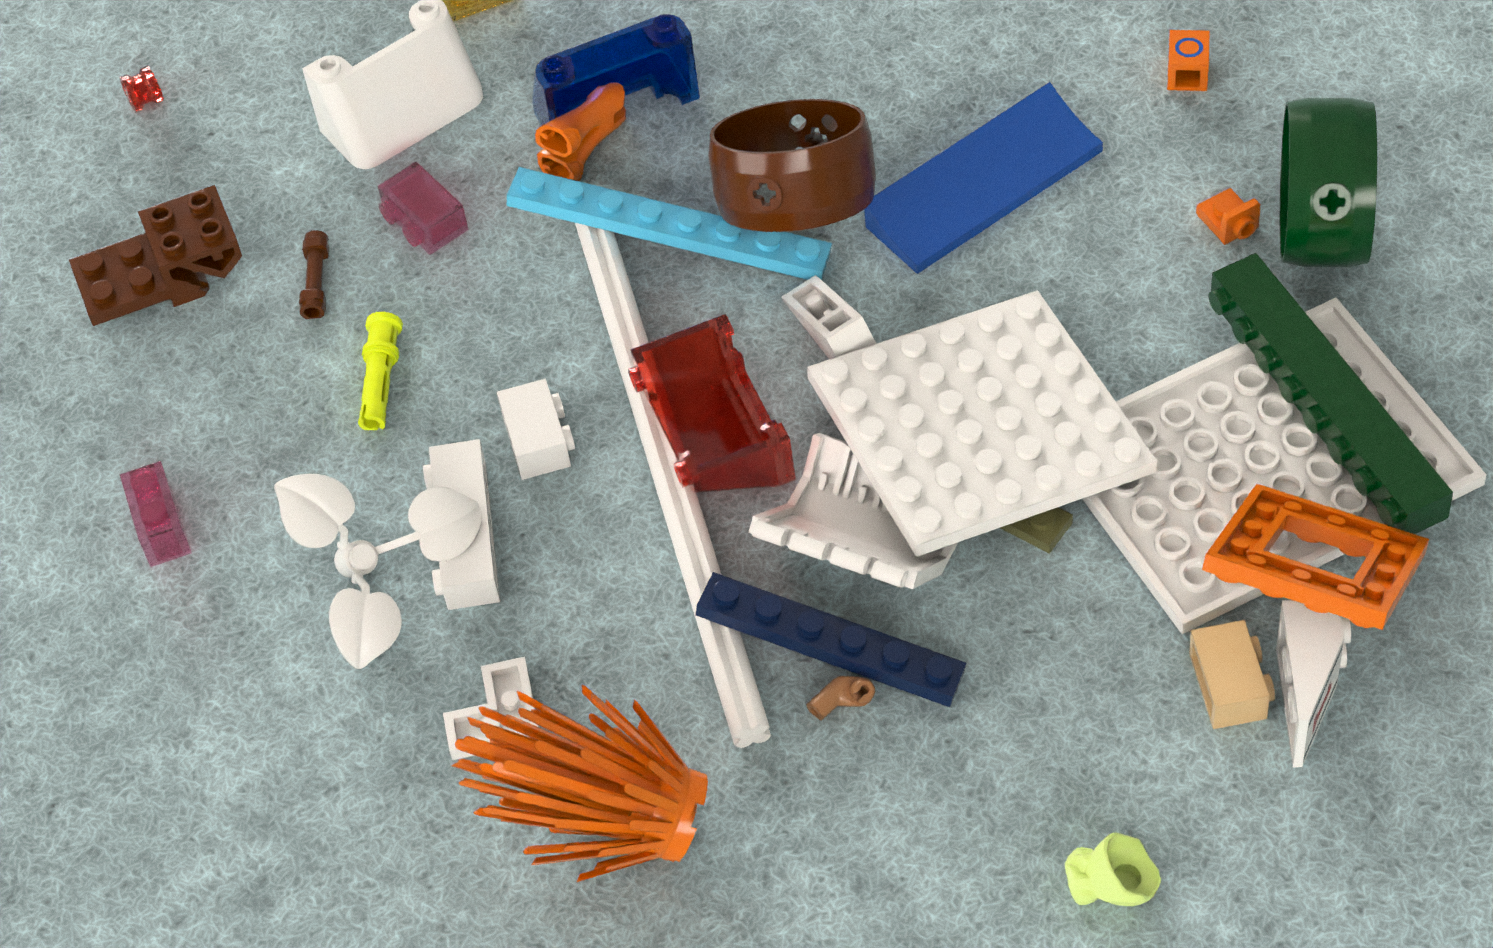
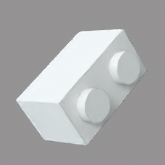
[497,378,575,480]

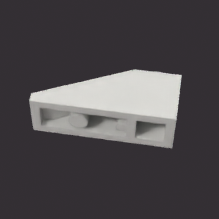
[782,275,877,359]

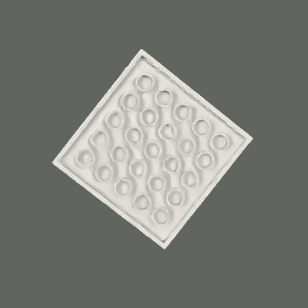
[807,290,1157,557]

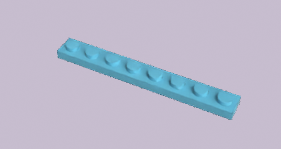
[507,167,832,280]

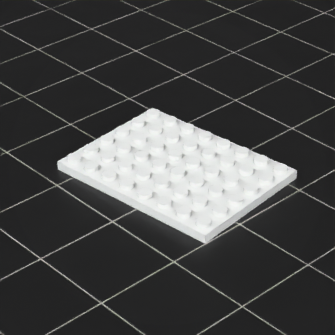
[1082,297,1487,634]

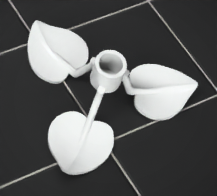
[274,474,481,669]

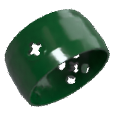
[1279,98,1377,267]

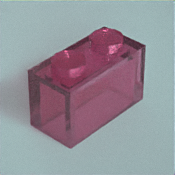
[377,162,469,255]
[119,461,192,567]

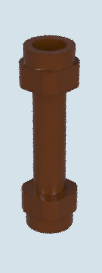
[299,230,329,319]

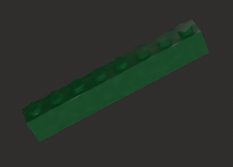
[1208,253,1453,534]

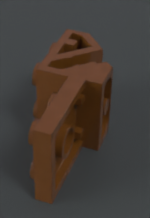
[69,185,242,326]

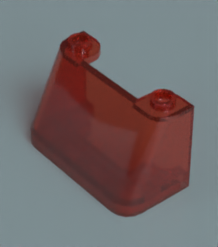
[628,314,796,493]

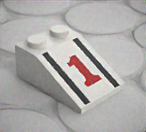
[1276,600,1351,767]

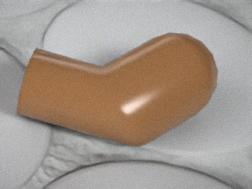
[806,676,875,721]

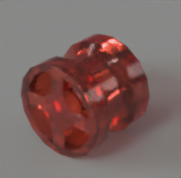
[119,65,164,113]

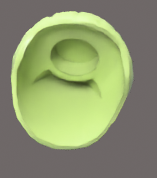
[1064,832,1161,907]

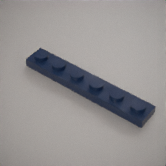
[695,572,967,707]

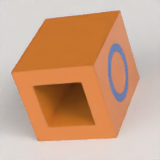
[1167,30,1210,91]

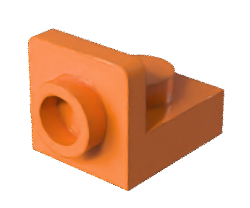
[1196,188,1261,245]

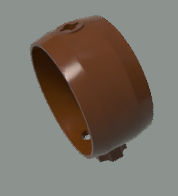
[708,99,876,232]

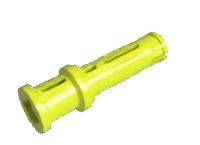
[358,312,403,430]

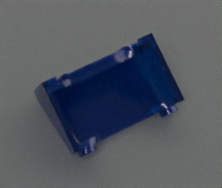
[532,14,700,126]

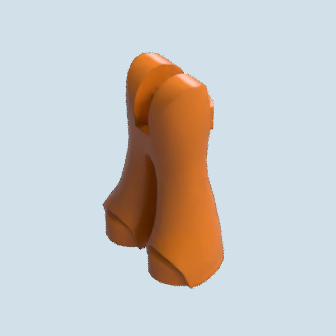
[535,83,626,181]

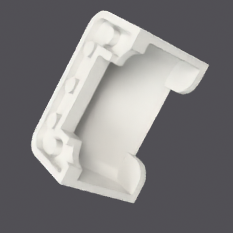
[302,0,483,169]

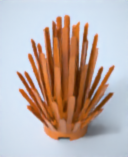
[451,685,708,882]

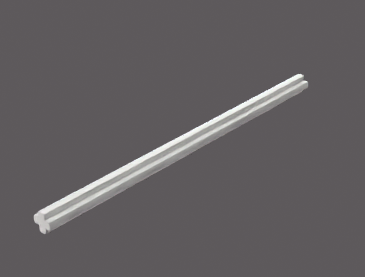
[575,223,771,748]

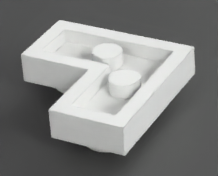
[443,656,539,760]

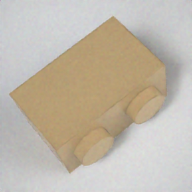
[1189,620,1275,729]

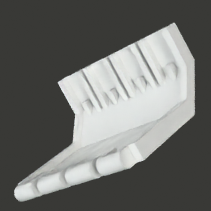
[749,433,958,589]

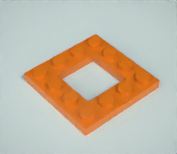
[1202,484,1429,630]

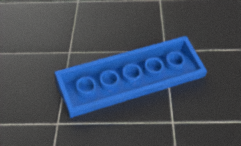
[864,82,1103,274]

